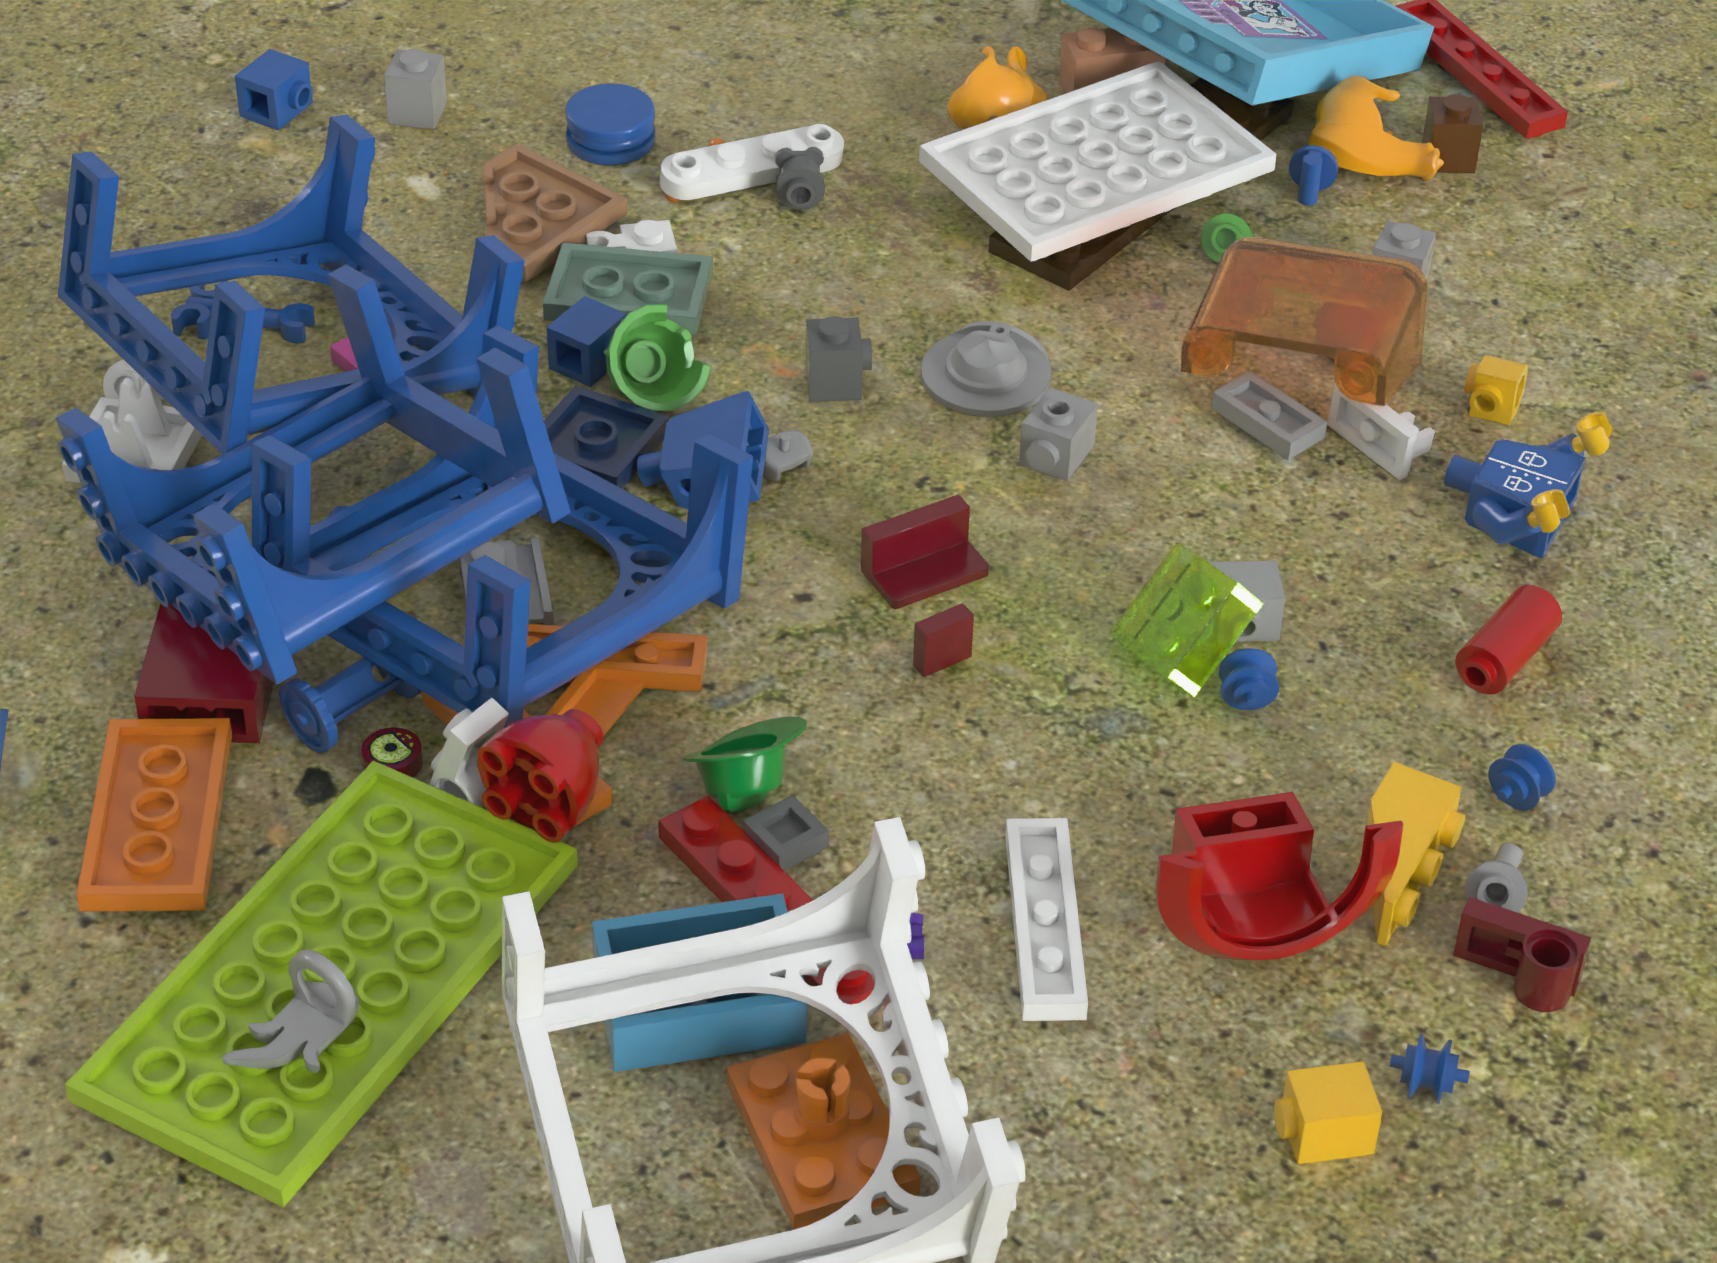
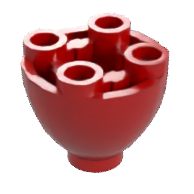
[477,709,604,843]

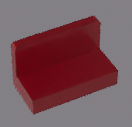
[861,494,989,609]

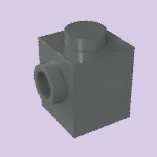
[805,316,872,402]

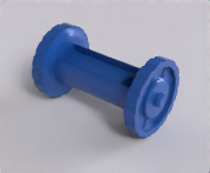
[279,657,421,753]

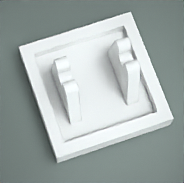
[62,378,202,483]

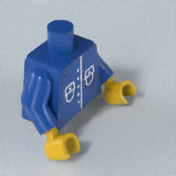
[1444,412,1613,559]

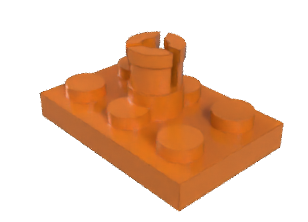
[726,1032,921,1230]

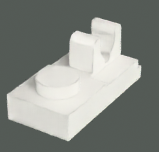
[1327,376,1435,481]

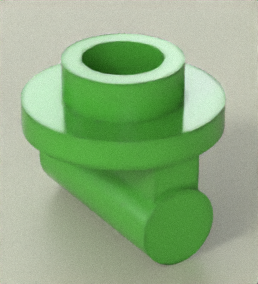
[1201,213,1254,264]

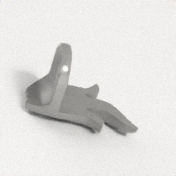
[223,950,359,1073]

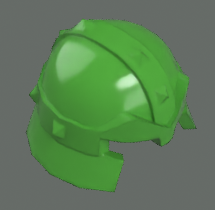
[603,304,712,411]

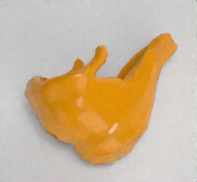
[947,46,1048,129]
[1308,75,1444,181]

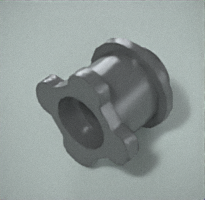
[775,147,825,210]

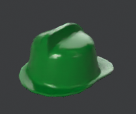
[684,716,807,813]

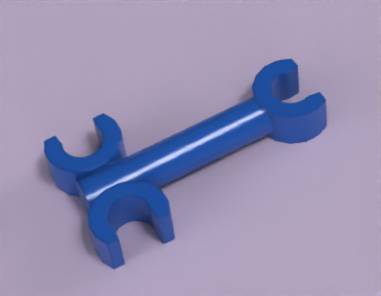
[171,281,315,344]

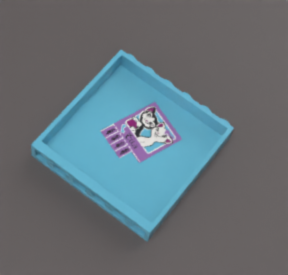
[1061,0,1434,105]

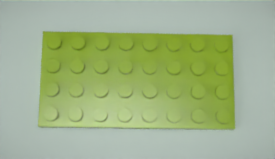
[65,761,578,1208]

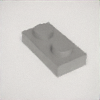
[1211,371,1327,460]

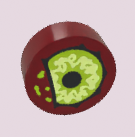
[361,727,423,777]

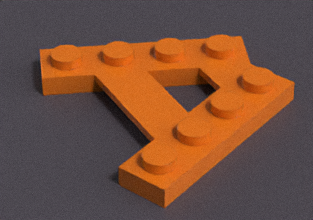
[421,624,708,827]

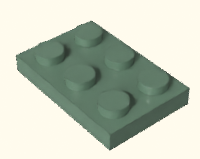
[543,243,713,334]

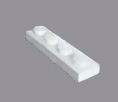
[1005,818,1088,1021]

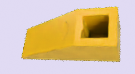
[1366,762,1465,946]

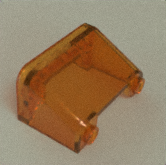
[1180,237,1428,406]

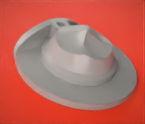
[921,321,1051,417]

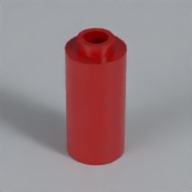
[1455,585,1562,695]

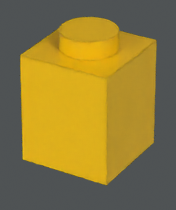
[1274,1061,1382,1164]

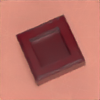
[913,603,974,677]

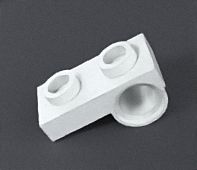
[429,698,509,809]

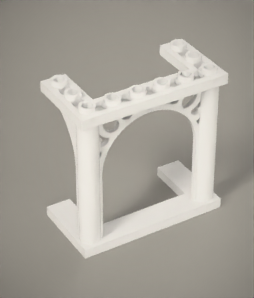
[502,817,1025,1263]

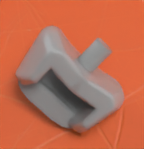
[763,430,813,481]

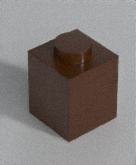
[1422,94,1483,173]

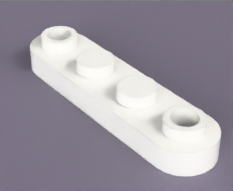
[660,124,844,200]

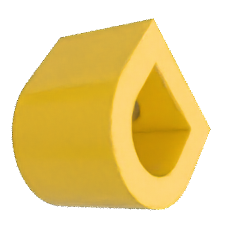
[1464,355,1528,426]

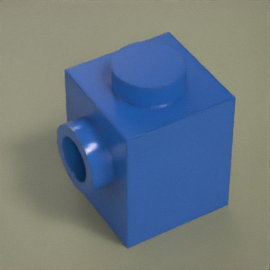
[235,49,313,130]
[547,296,627,387]

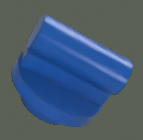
[1289,145,1338,206]

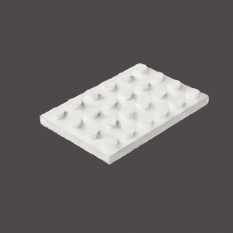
[919,61,1276,262]

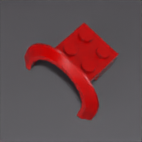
[1156,792,1404,960]

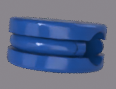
[565,83,656,165]

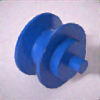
[1218,648,1279,710]
[1488,744,1556,811]
[1389,1033,1470,1104]

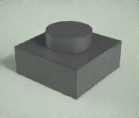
[743,795,829,871]

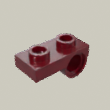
[1453,897,1592,1012]

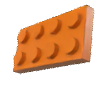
[76,718,232,912]

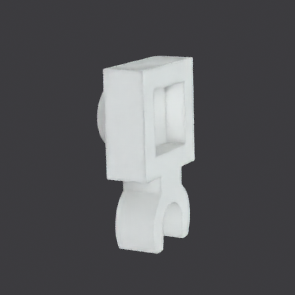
[586,220,677,253]

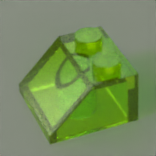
[1109,542,1263,697]

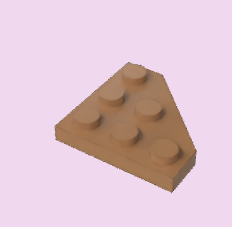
[483,143,627,283]

